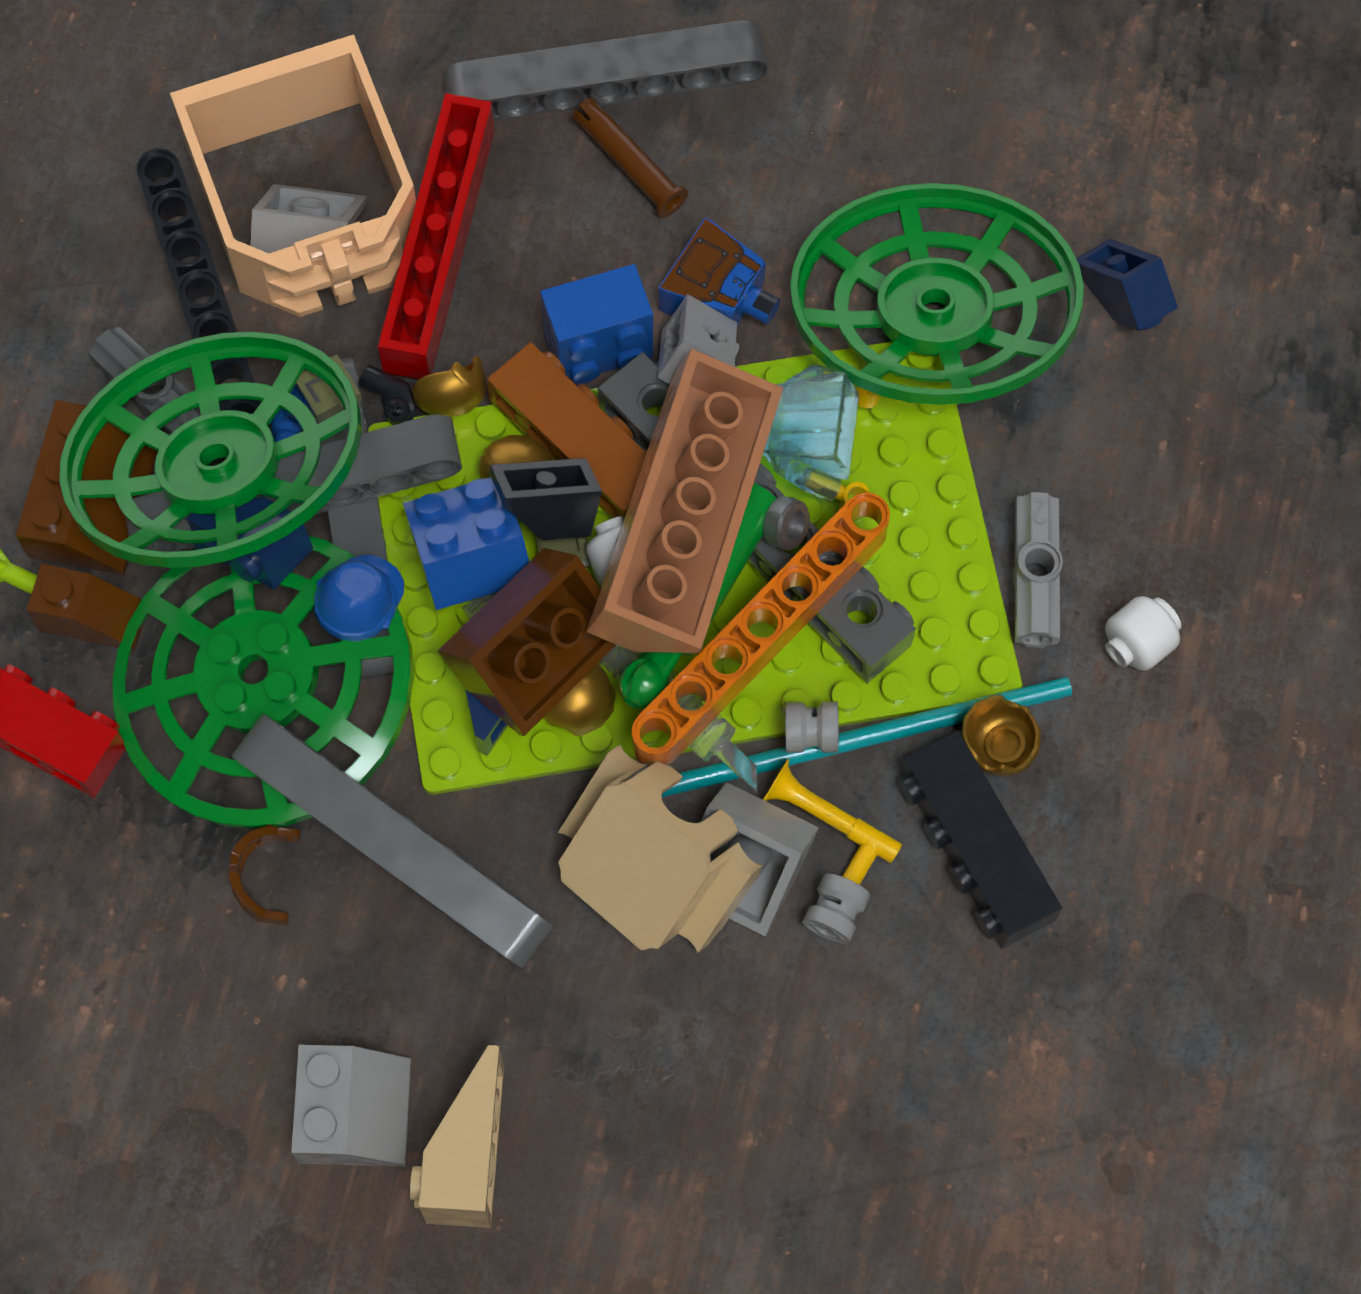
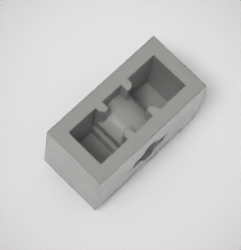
[657,294,739,384]

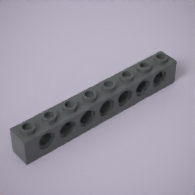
[598,352,916,684]

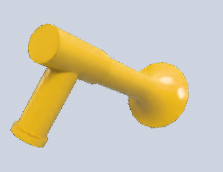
[763,758,902,885]

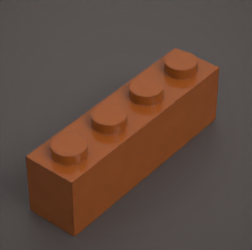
[487,342,648,519]

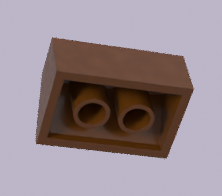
[16,400,158,576]
[438,548,617,736]

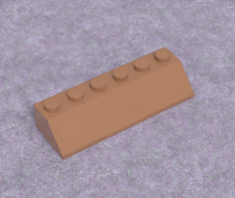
[586,348,783,653]

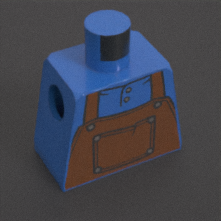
[658,217,781,326]

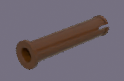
[572,98,688,218]

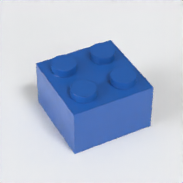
[540,264,653,384]
[403,477,529,610]

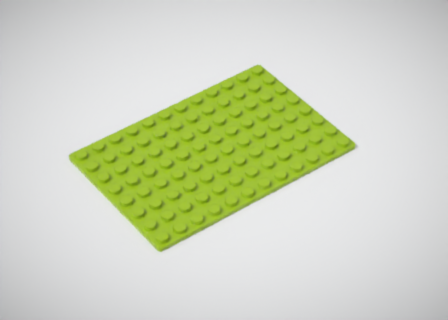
[368,341,1022,795]

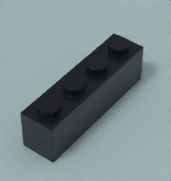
[898,731,1062,949]

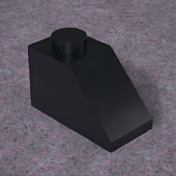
[489,458,602,541]

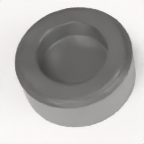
[763,496,810,550]

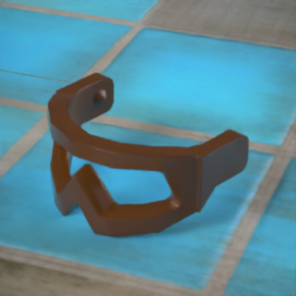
[228,825,301,925]

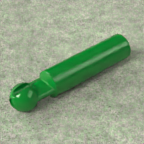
[618,483,777,709]

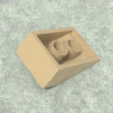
[410,1045,504,1228]

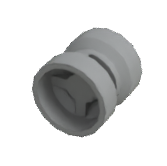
[785,701,839,753]
[802,873,871,944]

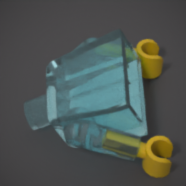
[763,365,881,509]

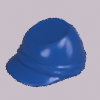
[314,555,404,642]

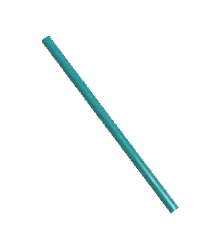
[661,676,1072,798]

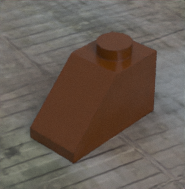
[26,563,145,652]

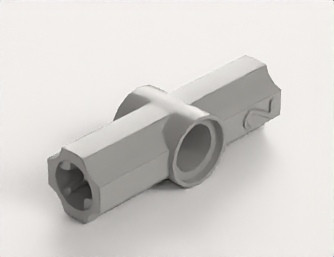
[1012,492,1063,648]

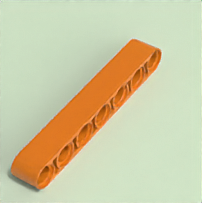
[631,492,890,767]

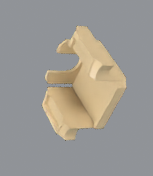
[558,745,763,954]

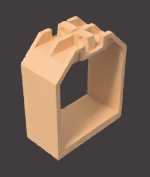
[170,34,416,317]

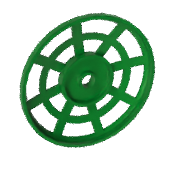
[790,183,1084,405]
[59,332,362,568]
[112,535,414,829]

